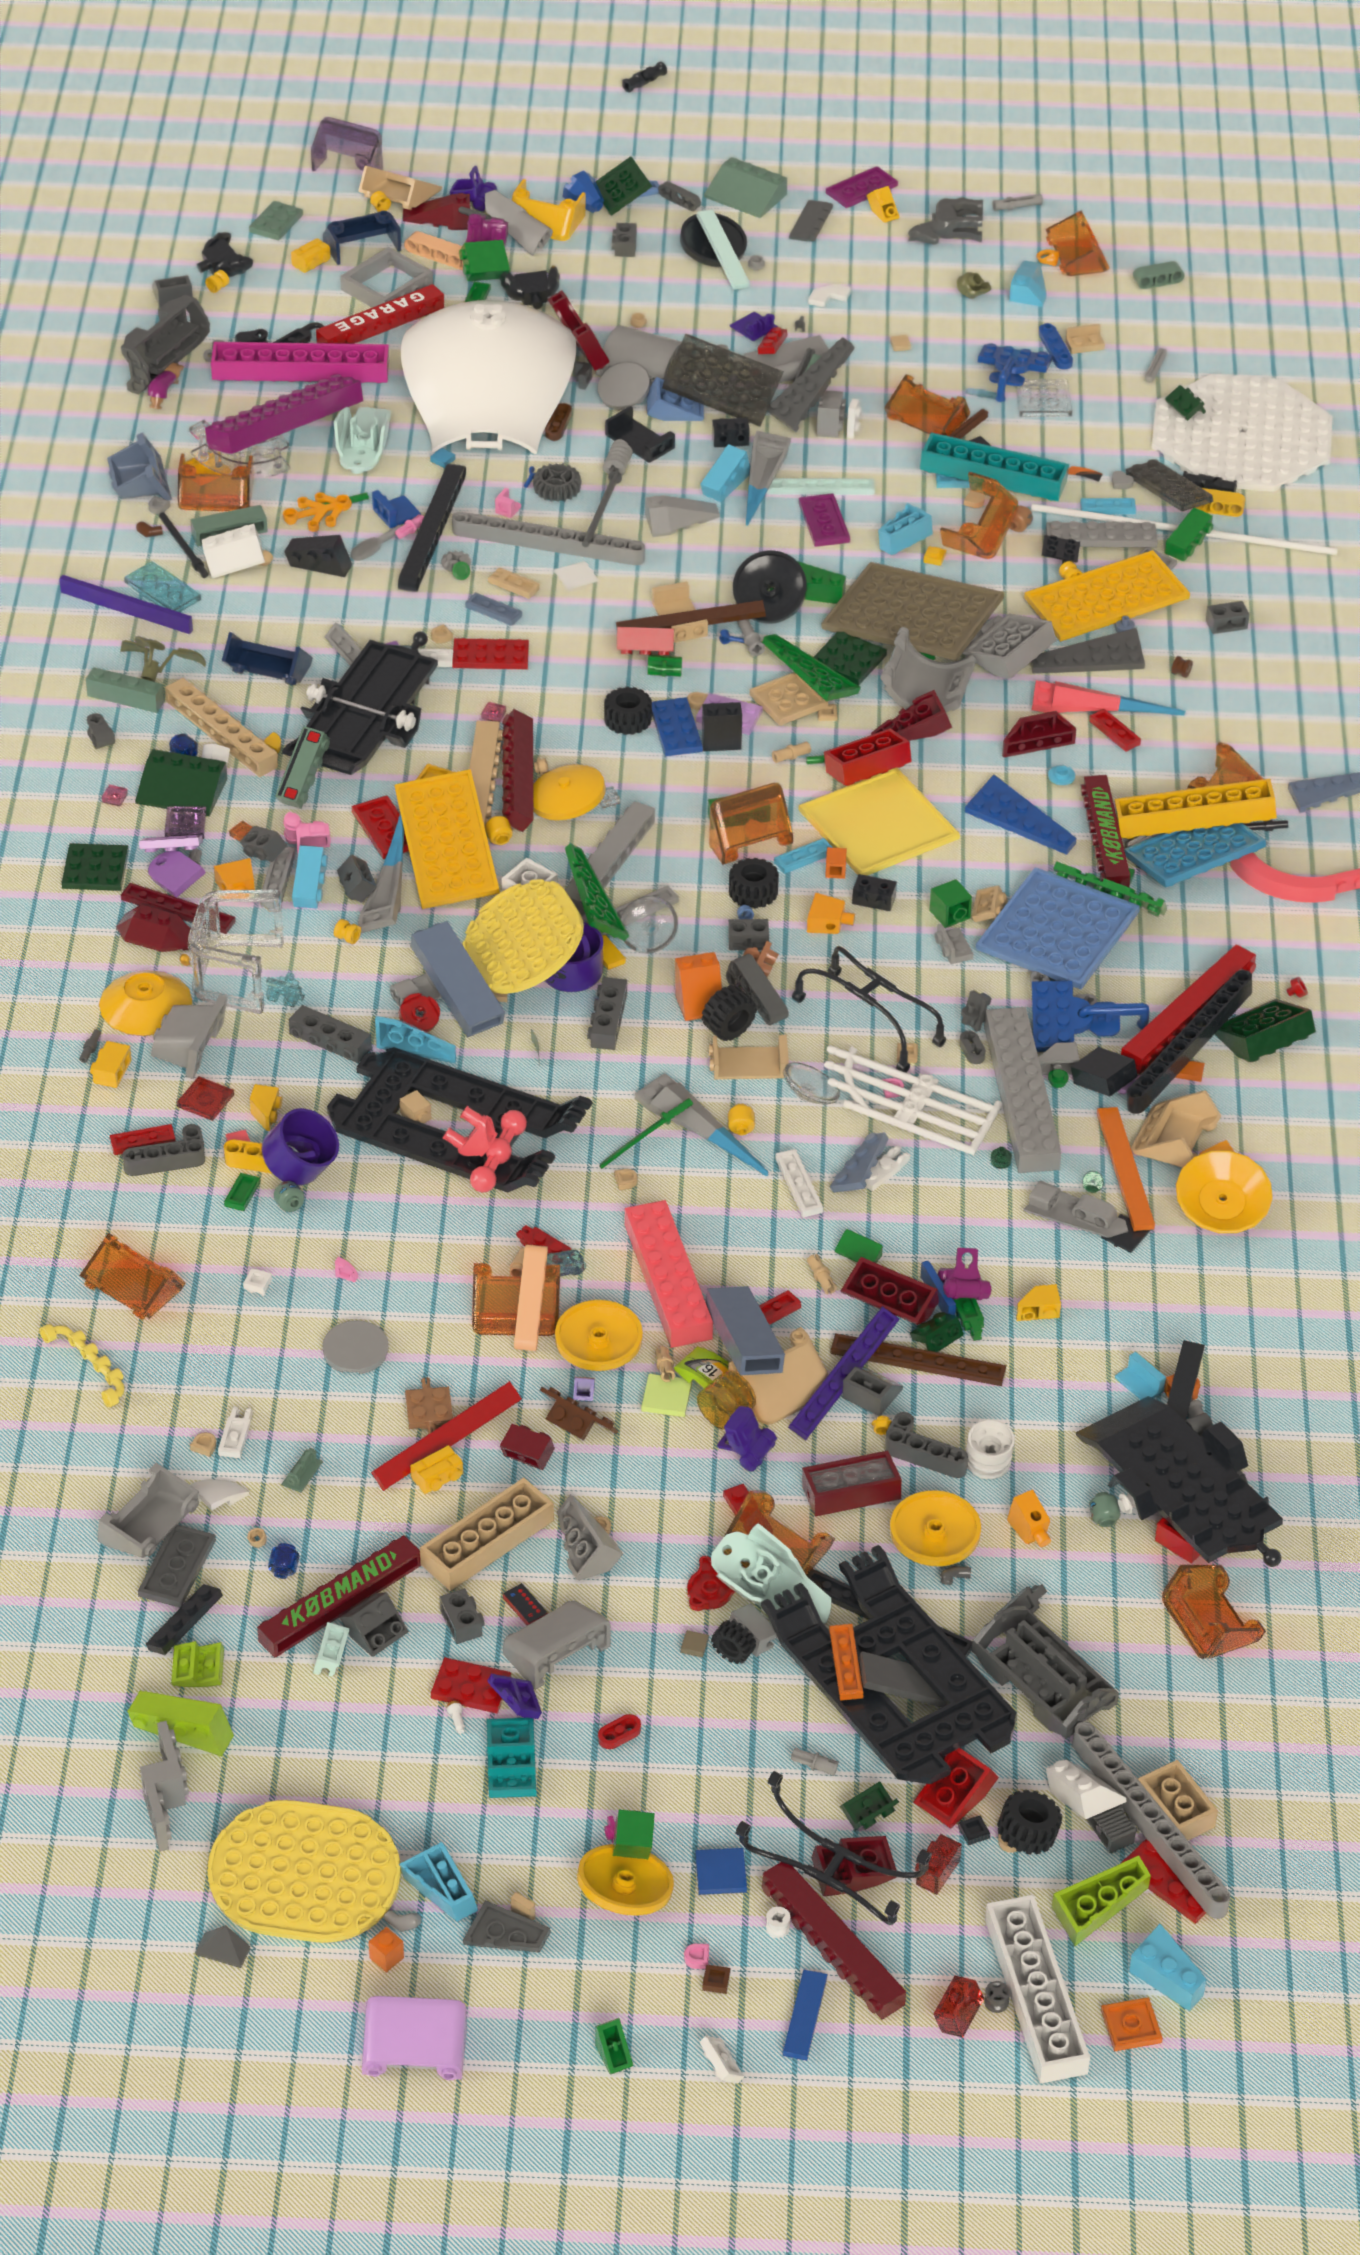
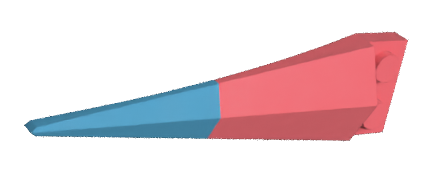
[1031,680,1186,716]

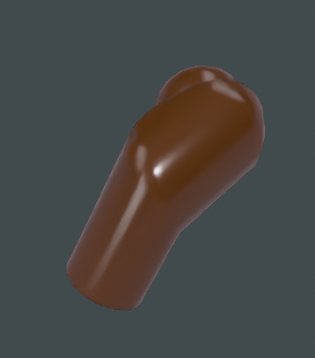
[136,521,163,537]

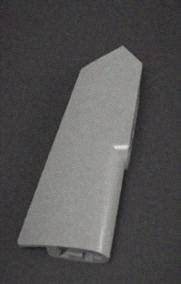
[485,190,553,256]
[390,972,442,1007]
[1023,1181,1128,1238]

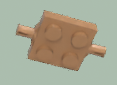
[405,1377,453,1434]

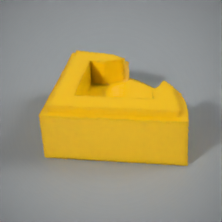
[264,732,281,754]

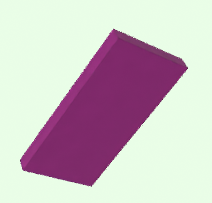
[825,166,898,208]
[798,493,850,547]

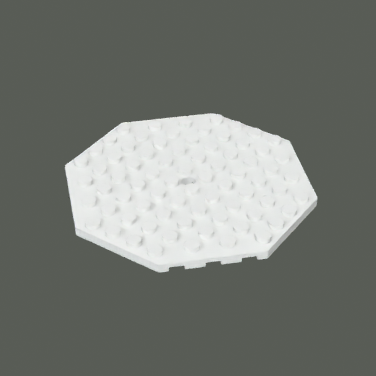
[1152,374,1333,492]

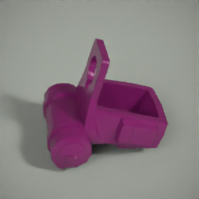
[465,214,508,246]
[938,1248,992,1300]

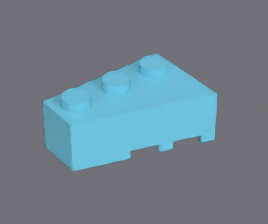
[700,444,750,502]
[878,503,933,555]
[292,845,328,909]
[399,1842,478,1922]
[1129,1924,1206,2011]

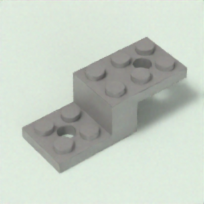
[140,1721,189,1852]

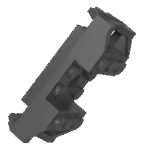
[120,295,210,395]
[972,1606,1119,1739]

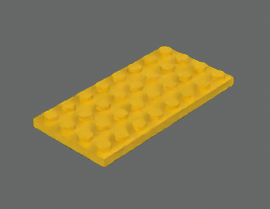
[1024,550,1190,642]
[394,769,500,909]

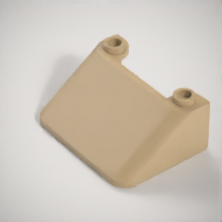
[358,166,442,210]
[1131,1090,1221,1167]
[728,1327,828,1425]

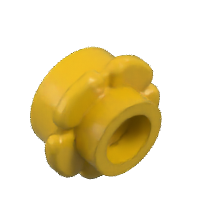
[872,1416,892,1435]

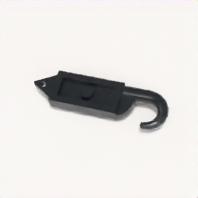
[273,322,324,343]

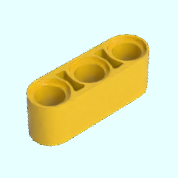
[1191,488,1246,517]
[223,1139,271,1173]

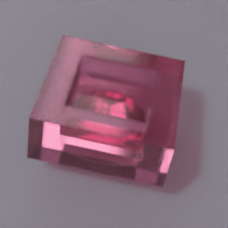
[481,702,506,722]
[102,784,128,806]

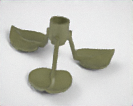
[120,636,206,682]

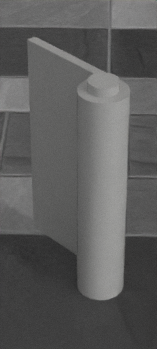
[744,335,842,387]

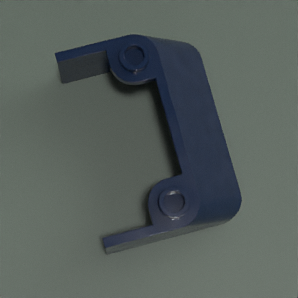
[323,210,401,265]
[222,632,313,686]

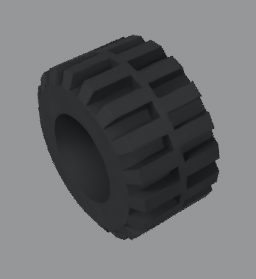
[604,687,652,735]
[729,858,779,909]
[702,985,757,1041]
[997,1790,1063,1855]

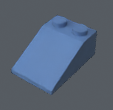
[647,377,704,421]

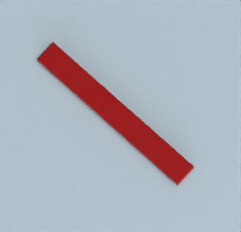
[371,1381,522,1491]

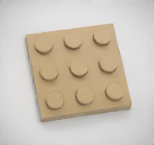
[750,672,828,726]

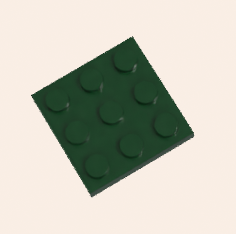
[596,156,653,216]
[814,631,887,686]
[62,843,129,891]

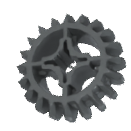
[533,463,582,502]

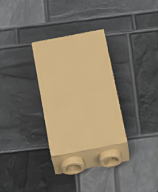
[652,581,708,643]
[709,1035,789,1080]

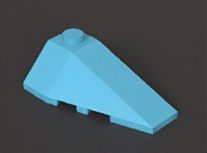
[1009,260,1047,307]
[375,1016,456,1063]

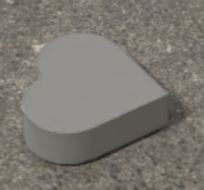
[1112,471,1134,489]

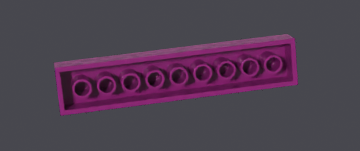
[205,374,363,454]

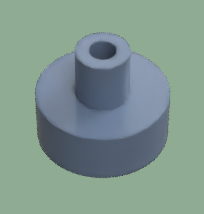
[1116,616,1135,633]

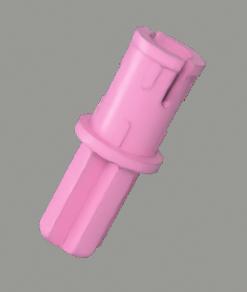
[395,514,424,539]

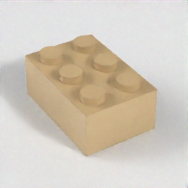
[1138,1760,1218,1840]

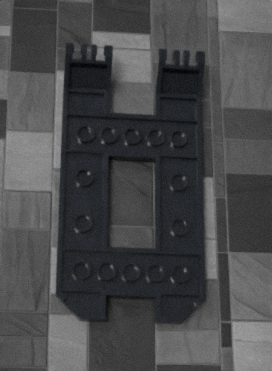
[327,1047,593,1193]
[761,1545,1017,1784]

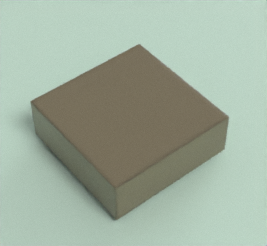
[681,1630,709,1658]

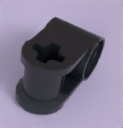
[235,329,268,343]

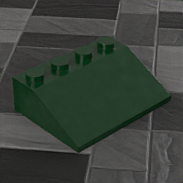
[135,749,227,817]
[1215,999,1316,1062]

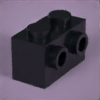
[712,417,750,448]
[852,874,897,911]

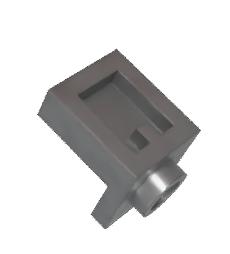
[574,361,592,390]

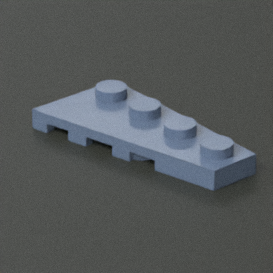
[1288,772,1360,813]
[829,1132,889,1193]

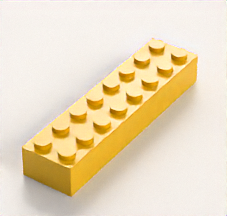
[1115,779,1277,839]

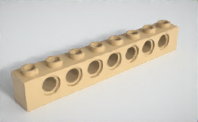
[165,678,278,777]

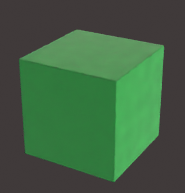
[929,879,972,928]
[612,1809,655,1860]

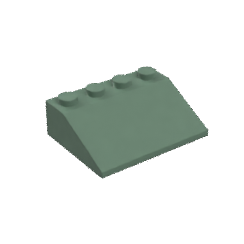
[704,157,787,218]

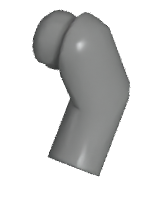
[384,1910,422,1932]

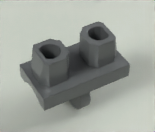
[961,990,992,1032]

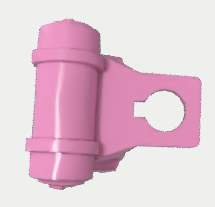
[283,812,331,854]

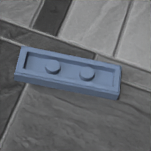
[465,592,522,626]

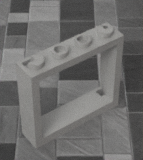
[340,247,433,308]

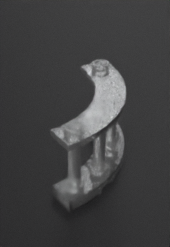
[189,419,291,479]

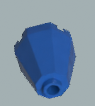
[562,170,604,213]

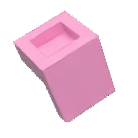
[495,488,521,518]

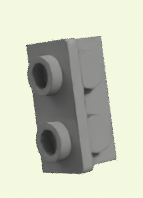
[935,924,973,964]

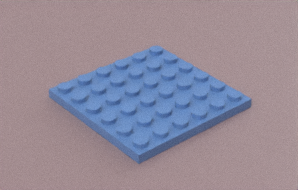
[976,867,1140,990]

